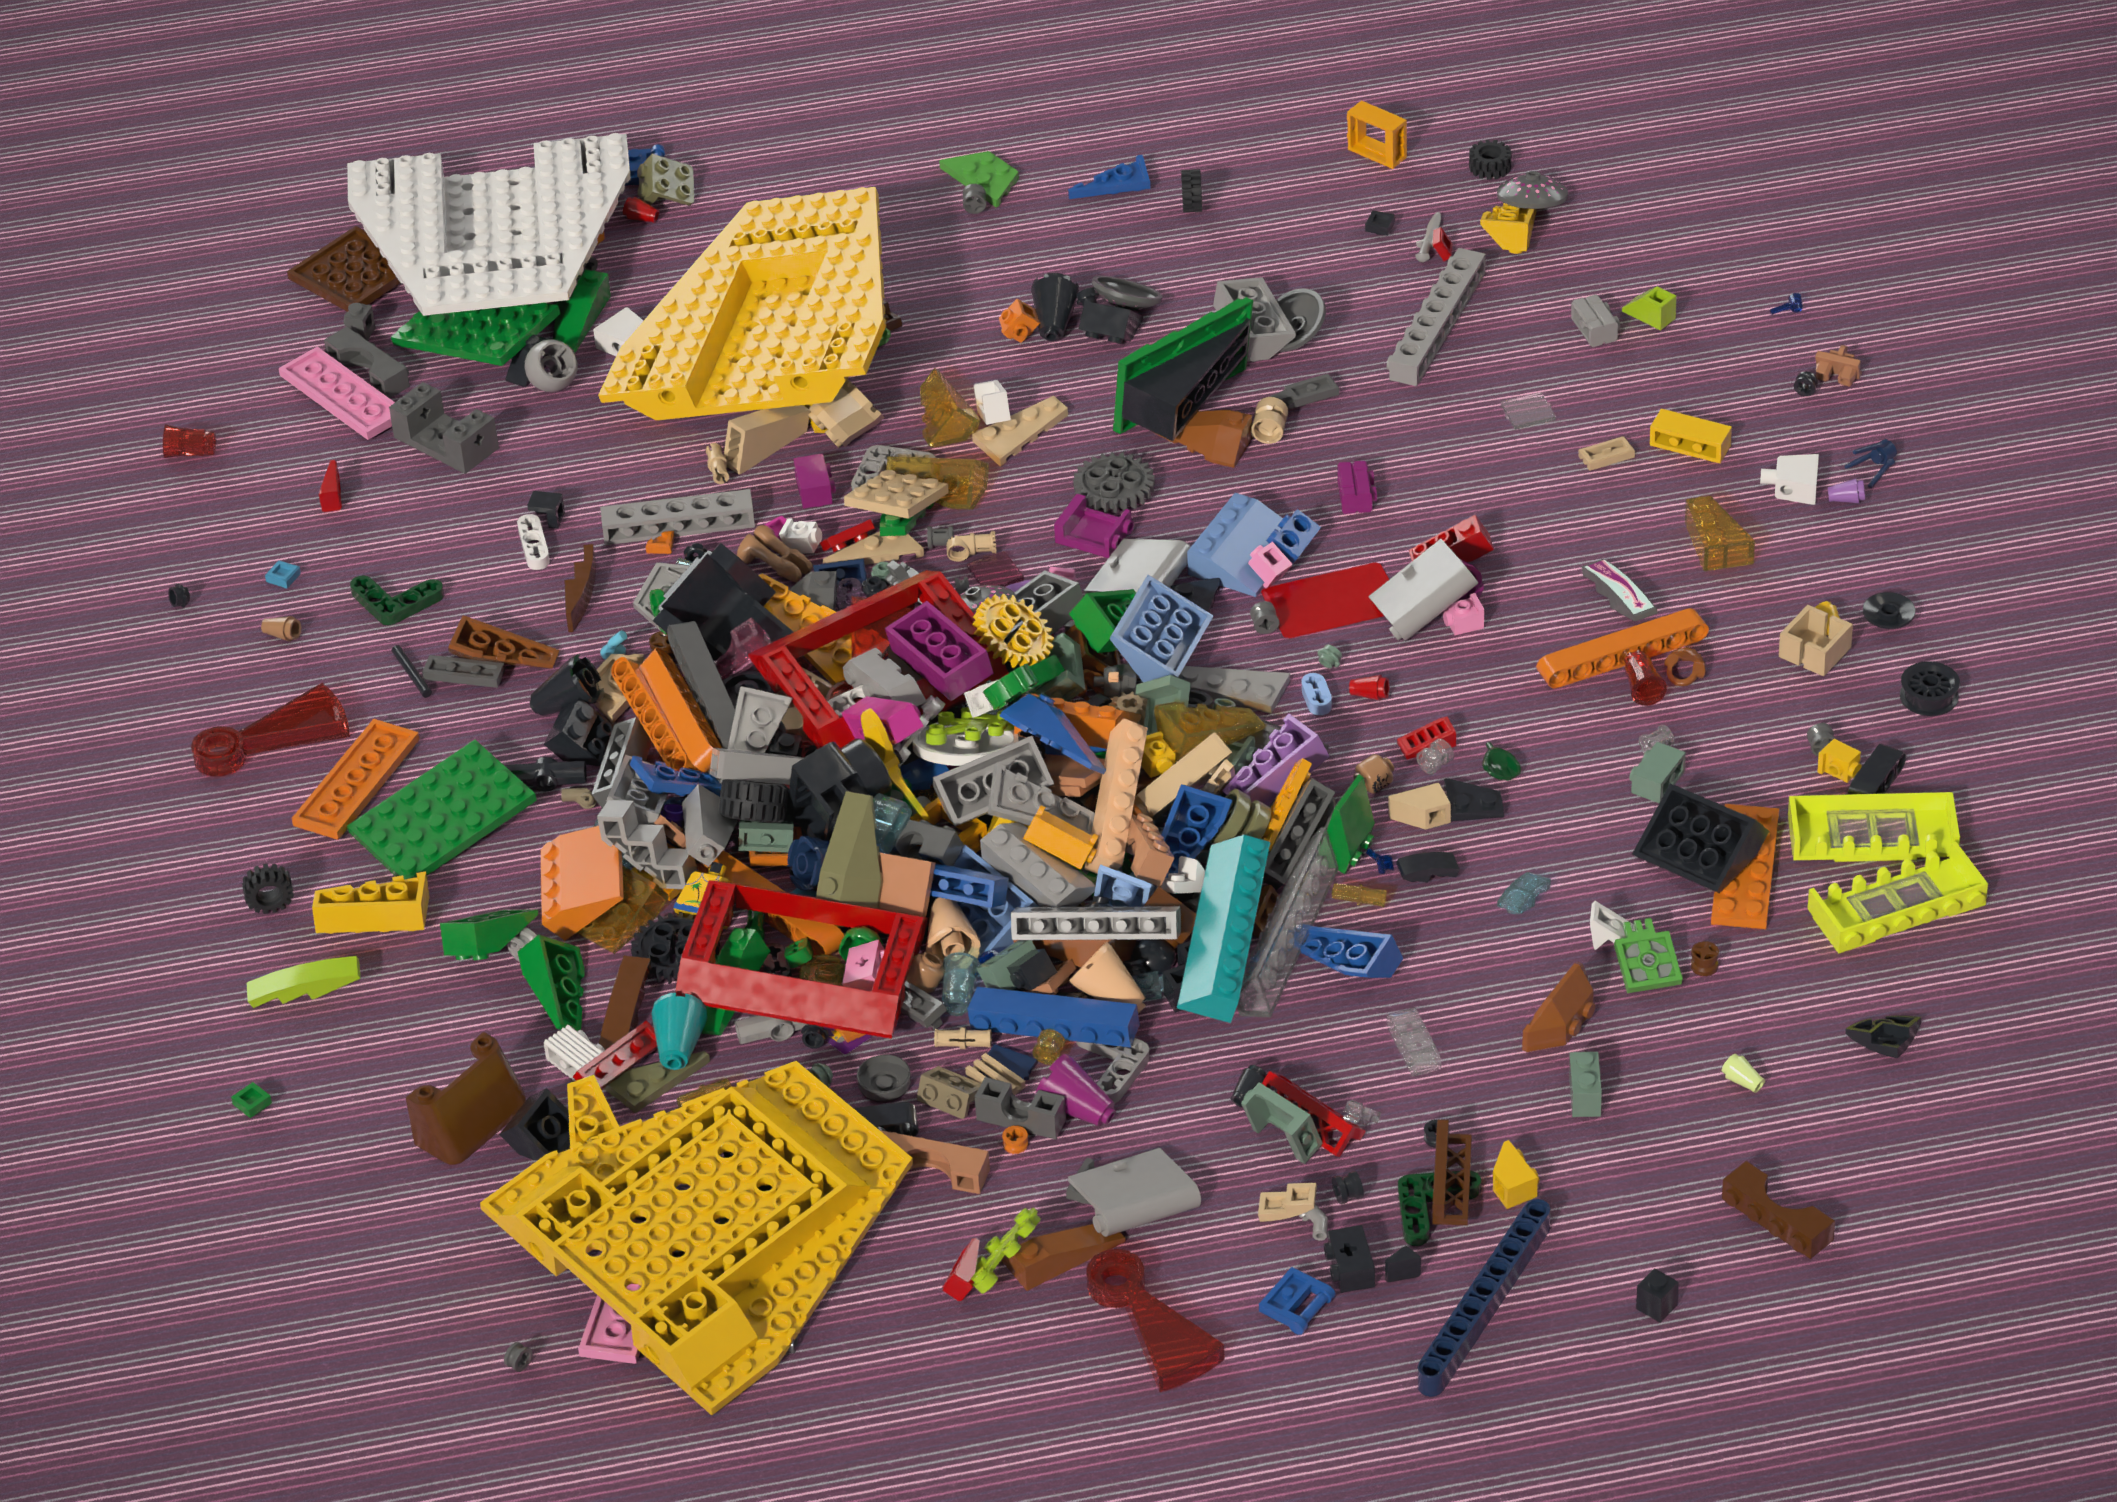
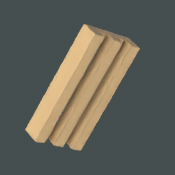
[1578,436,1635,471]
[965,1053,1026,1095]

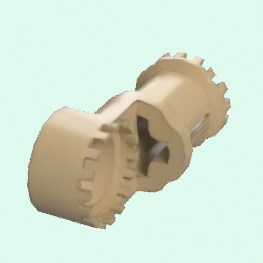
[946,531,996,562]

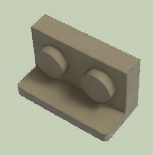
[917,1066,982,1119]

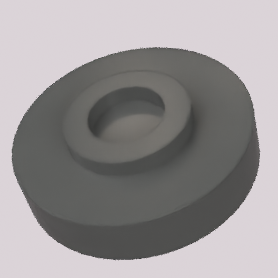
[857,1055,911,1101]

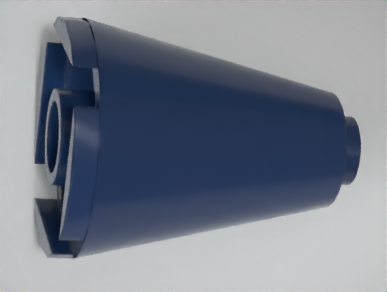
[787,836,830,890]

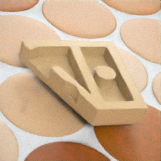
[1199,759,1235,796]

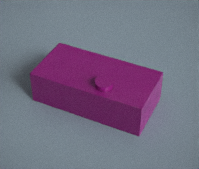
[885,601,993,701]

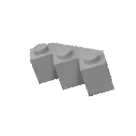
[843,648,927,709]
[597,800,697,889]

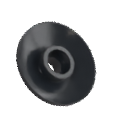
[1863,592,1915,629]

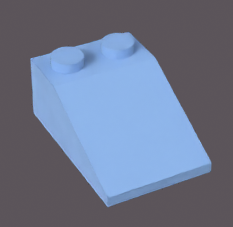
[1094,864,1156,907]

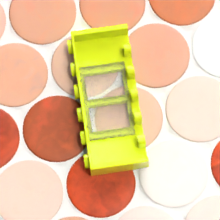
[1788,792,1960,862]
[1807,841,1988,954]

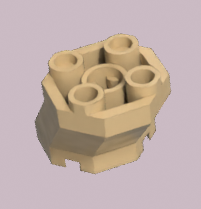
[808,380,884,448]

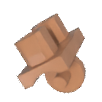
[1815,345,1862,387]

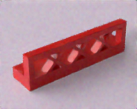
[1262,1070,1366,1157]

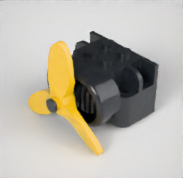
[787,708,930,841]

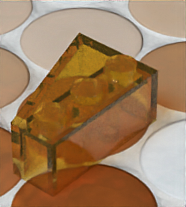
[1685,496,1755,571]

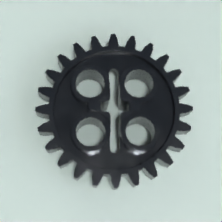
[631,912,720,984]

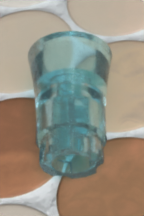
[942,952,981,1016]

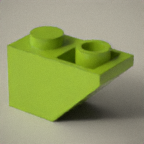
[1622,286,1676,330]

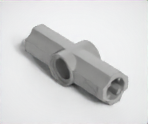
[735,1016,810,1044]

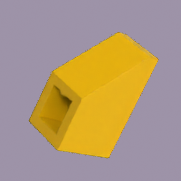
[1493,1140,1540,1209]

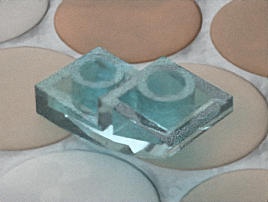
[1497,872,1551,914]

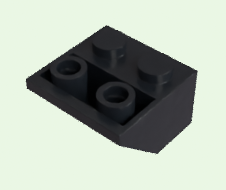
[544,697,614,766]

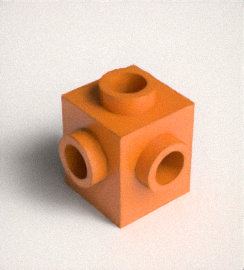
[999,299,1040,343]

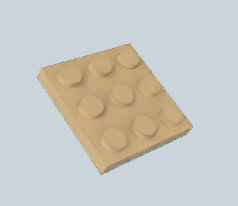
[844,470,948,519]

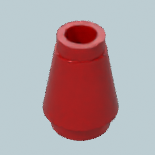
[623,197,659,223]
[1349,675,1390,701]

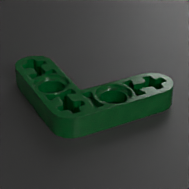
[350,575,444,625]
[1398,1171,1481,1246]

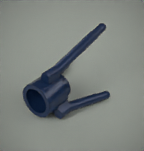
[1845,439,1897,488]

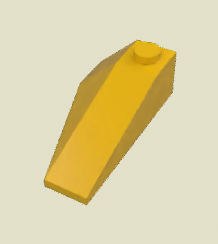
[1480,203,1537,254]
[567,1075,619,1145]

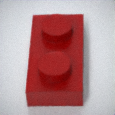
[820,519,875,552]

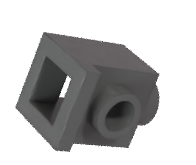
[344,303,375,341]

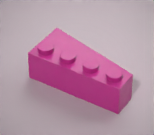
[842,696,923,746]

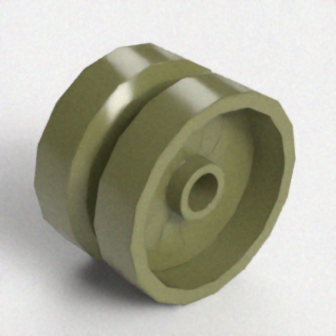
[1210,789,1271,844]

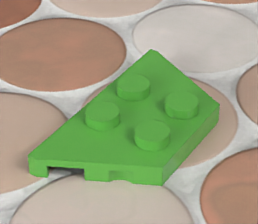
[939,151,1019,208]

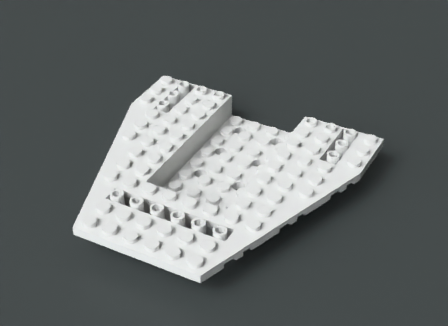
[347,133,631,316]

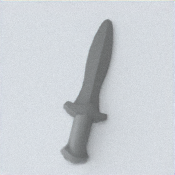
[1415,212,1441,262]

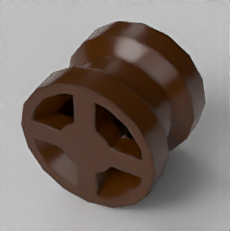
[649,631,675,660]
[1691,941,1719,976]

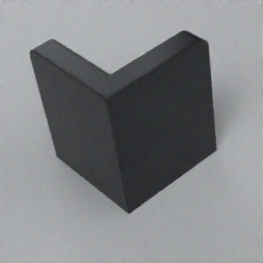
[527,491,565,529]

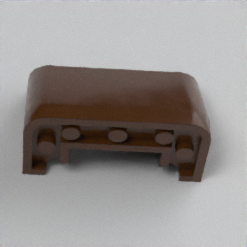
[406,1032,526,1165]

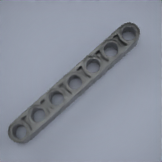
[667,621,735,749]

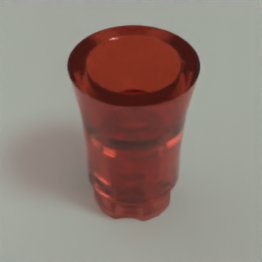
[163,424,216,458]
[1624,650,1667,706]

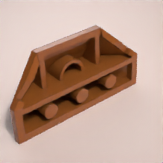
[1522,962,1596,1052]

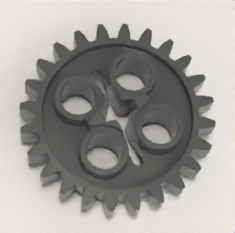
[1073,452,1155,513]

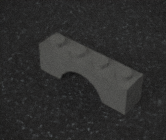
[324,327,410,399]

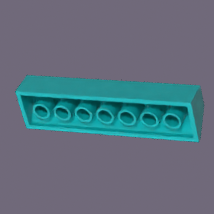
[1177,835,1270,1023]

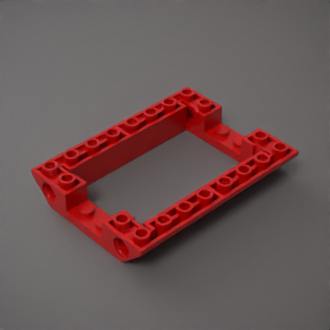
[748,570,1009,749]
[675,880,929,1039]

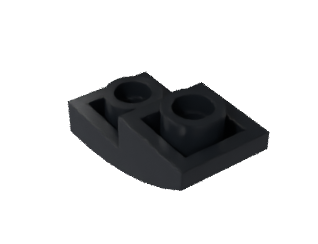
[1396,852,1460,883]

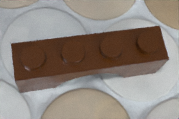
[1722,1161,1835,1259]

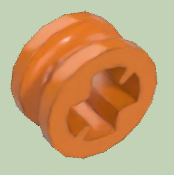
[1002,1126,1028,1154]

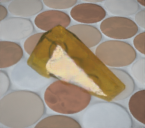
[920,368,981,448]
[886,456,989,510]
[1154,702,1265,763]

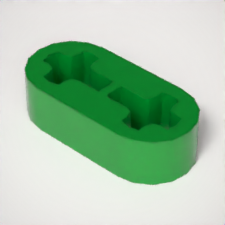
[784,938,814,968]

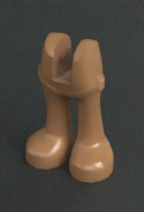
[737,525,813,583]

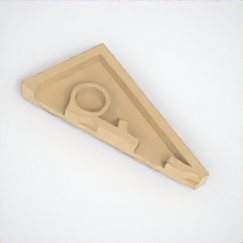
[823,531,924,565]

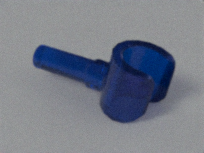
[1770,293,1803,315]
[1366,849,1395,874]

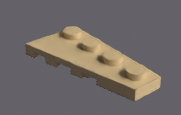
[972,396,1068,467]

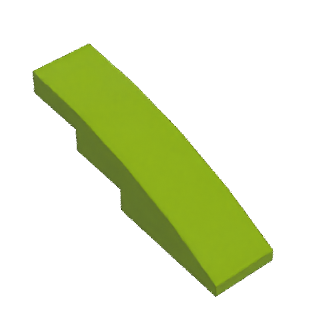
[247,956,361,1008]

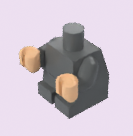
[1093,664,1136,701]

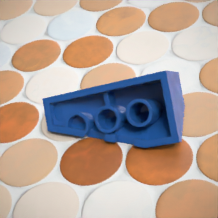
[1000,694,1106,774]
[1161,784,1232,878]
[1289,925,1404,978]

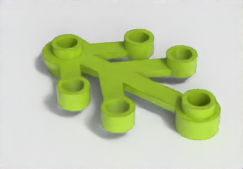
[926,707,1014,745]
[971,1208,1041,1294]

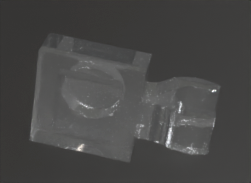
[1344,1100,1381,1126]

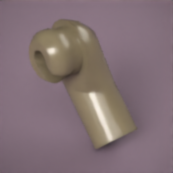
[561,788,597,809]

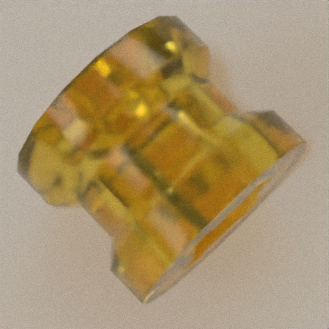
[1032,1029,1066,1065]

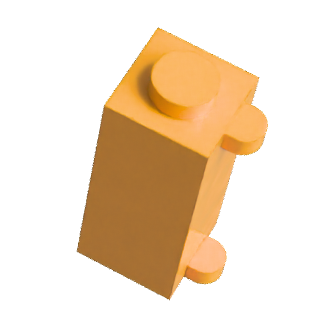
[1023,805,1099,870]

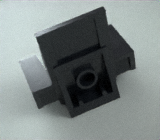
[653,543,794,673]

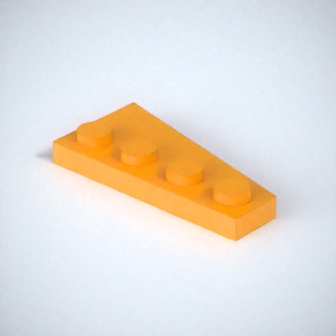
[1262,758,1312,852]

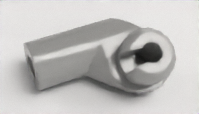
[1299,1204,1328,1241]

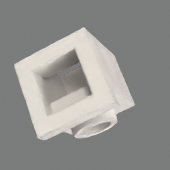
[779,518,822,554]
[964,680,1008,718]

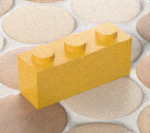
[1650,409,1732,463]

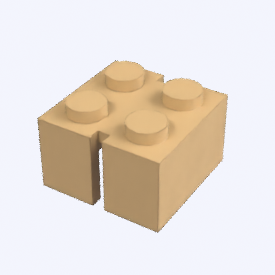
[1779,605,1853,676]

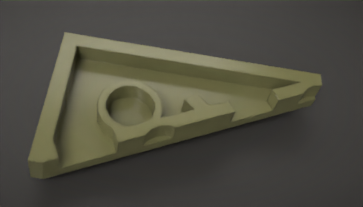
[603,1051,710,1114]

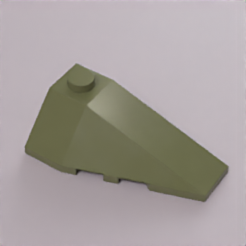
[816,791,883,908]

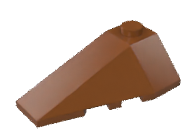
[1151,410,1253,468]
[448,615,560,669]
[1014,939,1137,967]
[1001,1224,1126,1291]

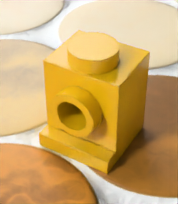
[1141,731,1176,778]
[1817,739,1862,783]

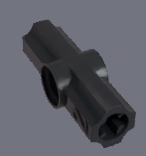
[505,757,587,792]

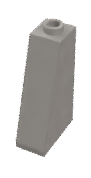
[709,747,803,785]
[682,784,738,867]

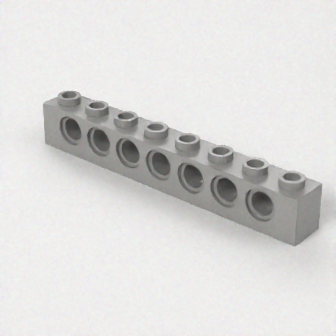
[1387,248,1486,386]

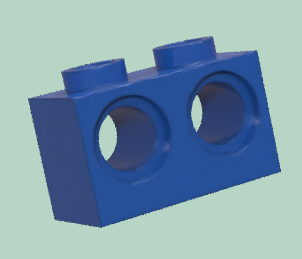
[1266,509,1321,569]

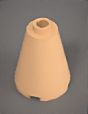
[926,897,980,970]
[1069,942,1146,1014]

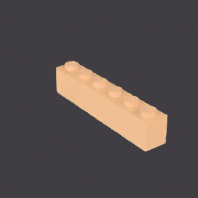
[1084,719,1148,874]

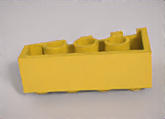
[312,871,429,934]

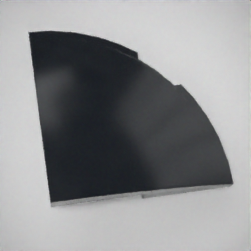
[1845,1016,1922,1058]

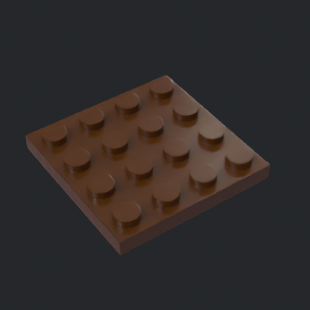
[287,226,400,312]

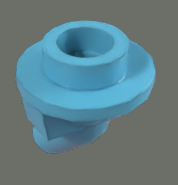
[600,630,627,660]

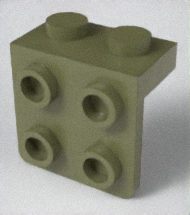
[637,154,694,206]

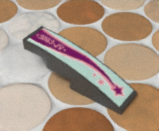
[1581,559,1658,621]

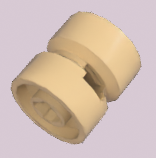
[1252,397,1288,444]

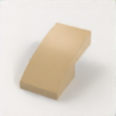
[1258,1183,1317,1222]

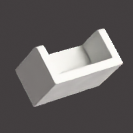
[974,380,1011,425]

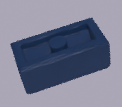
[813,559,867,588]

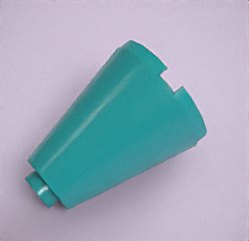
[652,993,707,1070]

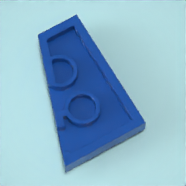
[630,756,721,797]

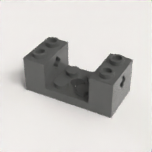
[389,382,499,474]

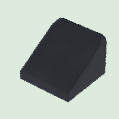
[1385,1246,1421,1283]

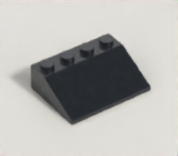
[1632,783,1769,893]

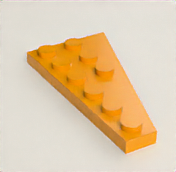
[758,573,890,689]

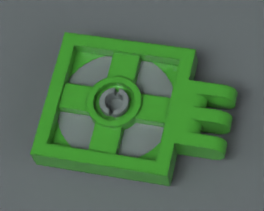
[1614,918,1683,993]

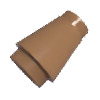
[261,616,301,642]

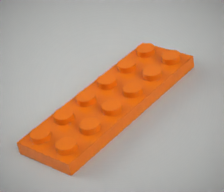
[292,719,420,840]
[1711,804,1779,929]

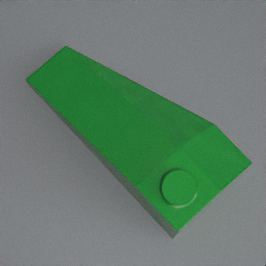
[553,270,611,354]
[701,928,770,1035]
[518,935,585,1031]

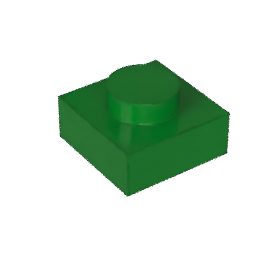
[231,1082,272,1118]

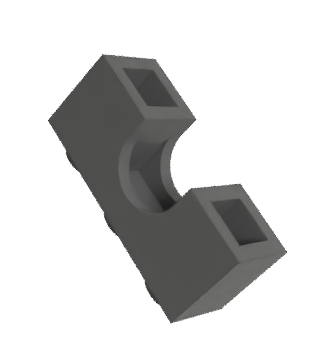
[875,813,964,867]
[975,1077,1066,1139]

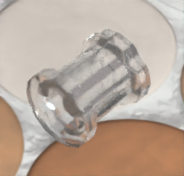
[1639,725,1674,754]

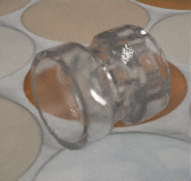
[1416,738,1454,775]

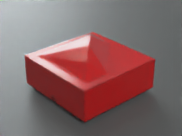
[1432,227,1453,261]

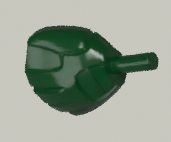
[1482,742,1521,781]

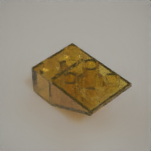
[577,866,669,954]

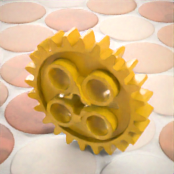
[972,594,1054,668]

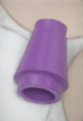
[1828,478,1865,503]

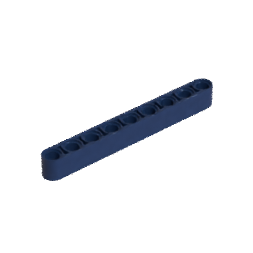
[1418,1199,1551,1397]

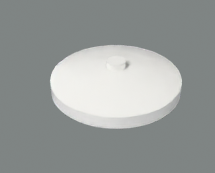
[912,723,1018,766]

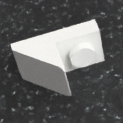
[1156,856,1205,894]
[1590,901,1635,950]

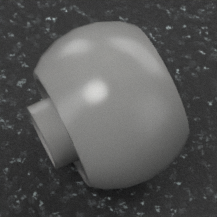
[525,339,578,393]

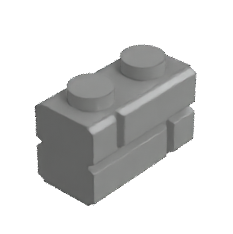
[1571,294,1620,347]

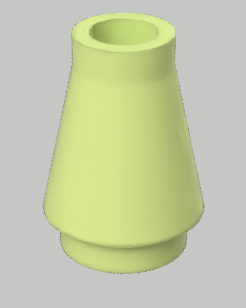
[1722,1054,1765,1093]

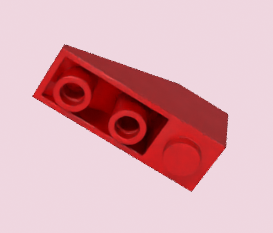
[1409,515,1494,562]

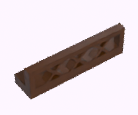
[1433,1119,1472,1226]

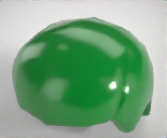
[839,926,884,962]

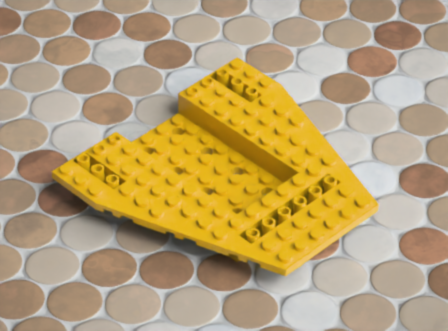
[598,187,886,420]
[480,1061,913,1415]

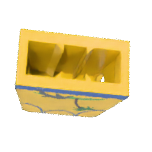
[673,862,731,930]

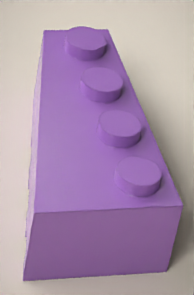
[1222,713,1330,806]

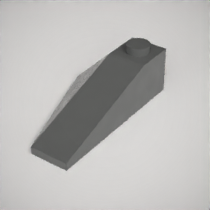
[789,571,839,663]

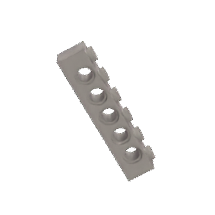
[600,489,755,545]
[1011,906,1181,940]

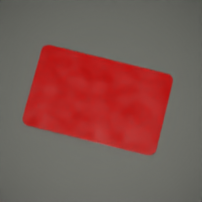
[1261,562,1389,638]

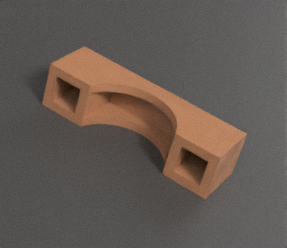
[1125,813,1174,887]
[880,1130,990,1194]

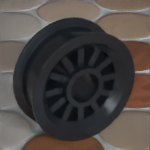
[1900,661,1960,716]

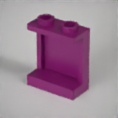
[1054,494,1134,558]

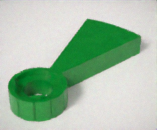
[983,655,1065,710]

